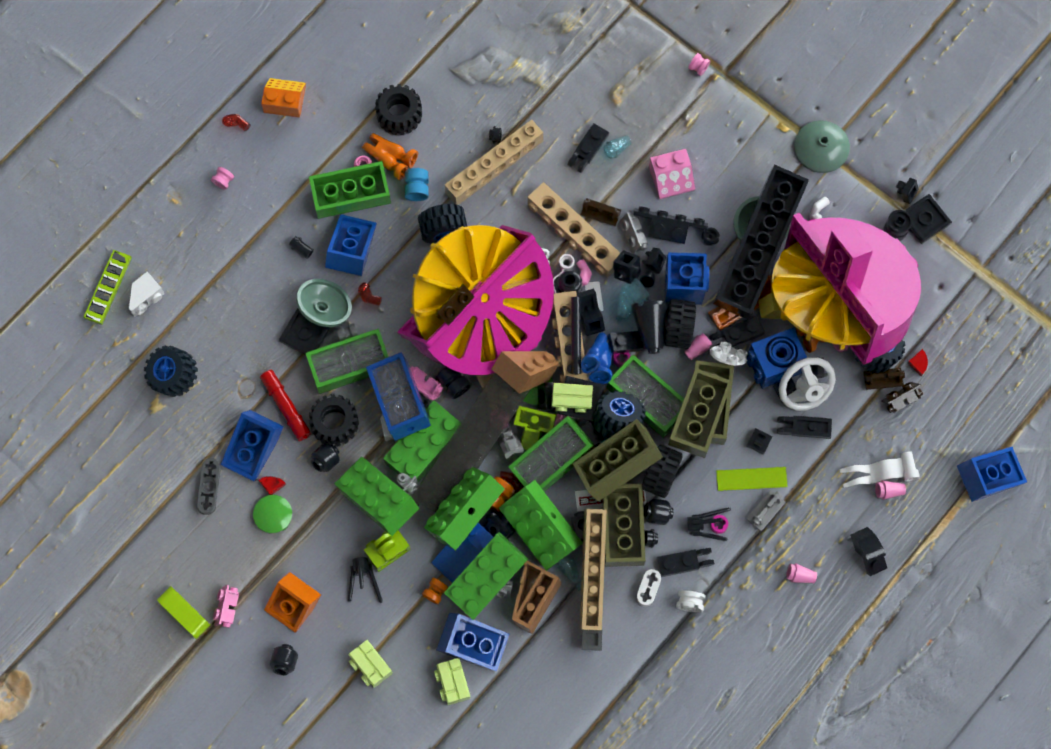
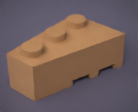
[492,351,560,394]
[512,560,562,634]

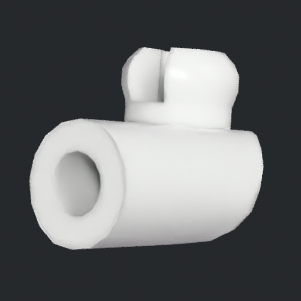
[809,197,830,220]

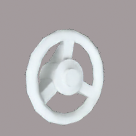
[779,357,836,411]

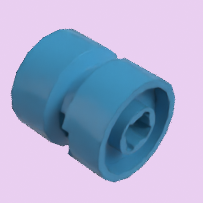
[405,168,429,201]

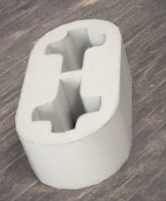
[636,569,661,607]

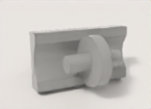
[497,427,524,462]

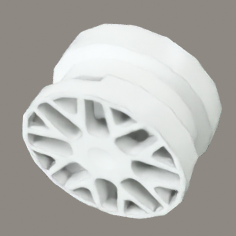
[676,590,706,613]

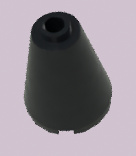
[631,300,669,354]

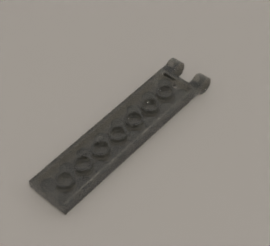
[412,372,530,513]

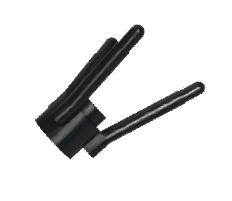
[687,507,731,541]
[348,557,383,603]

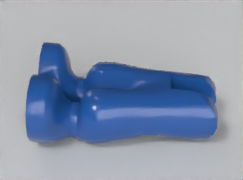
[581,332,613,384]

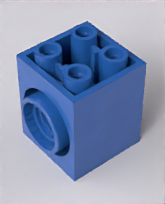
[664,252,709,305]
[747,327,807,389]

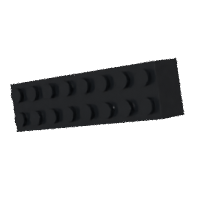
[713,164,809,319]

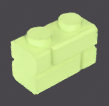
[551,383,593,413]
[348,640,393,688]
[434,658,471,705]

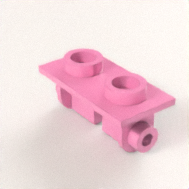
[410,366,443,401]
[213,585,239,628]

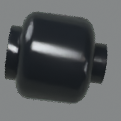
[558,271,582,293]
[311,444,340,472]
[643,499,674,525]
[270,644,298,676]

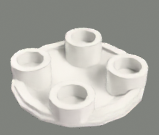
[710,342,748,366]

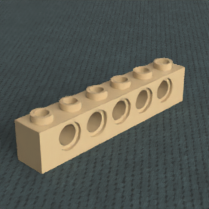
[444,119,544,205]
[528,182,620,278]
[552,291,588,384]
[580,509,607,630]

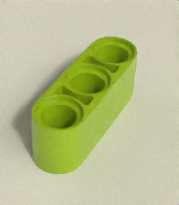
[157,586,210,639]

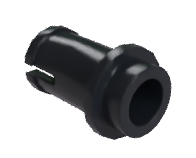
[289,236,314,259]

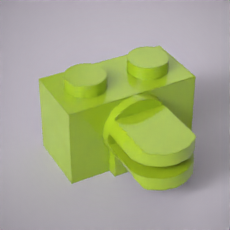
[514,406,557,450]
[364,530,411,572]

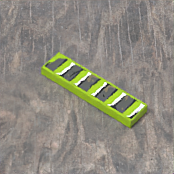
[84,250,132,325]

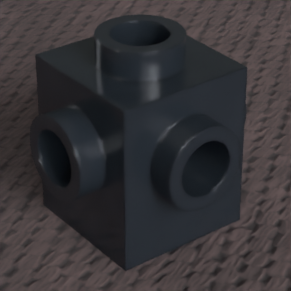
[613,250,641,284]
[484,512,516,540]

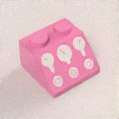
[649,149,695,199]

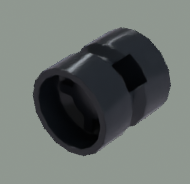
[884,210,912,241]
[436,367,472,400]

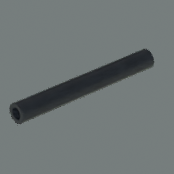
[571,297,581,375]

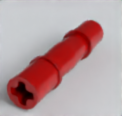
[260,370,312,442]

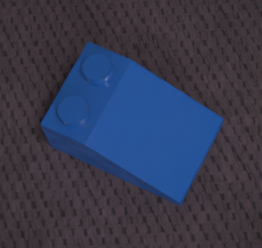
[325,214,377,276]
[221,410,284,481]
[957,447,1027,502]
[431,523,494,583]
[436,613,510,672]

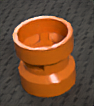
[422,577,449,605]

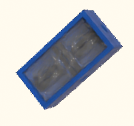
[366,352,431,441]

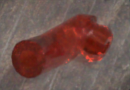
[222,114,251,131]
[358,282,382,306]
[500,471,524,493]

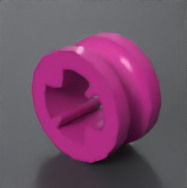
[613,352,631,368]
[710,515,729,534]

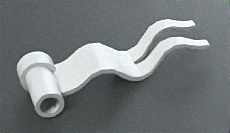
[553,254,574,294]
[840,452,920,488]

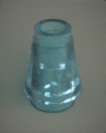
[603,135,632,159]

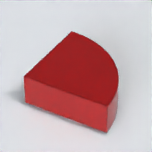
[908,349,928,376]
[258,476,286,495]

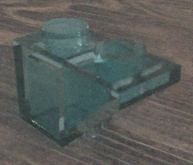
[616,278,650,321]

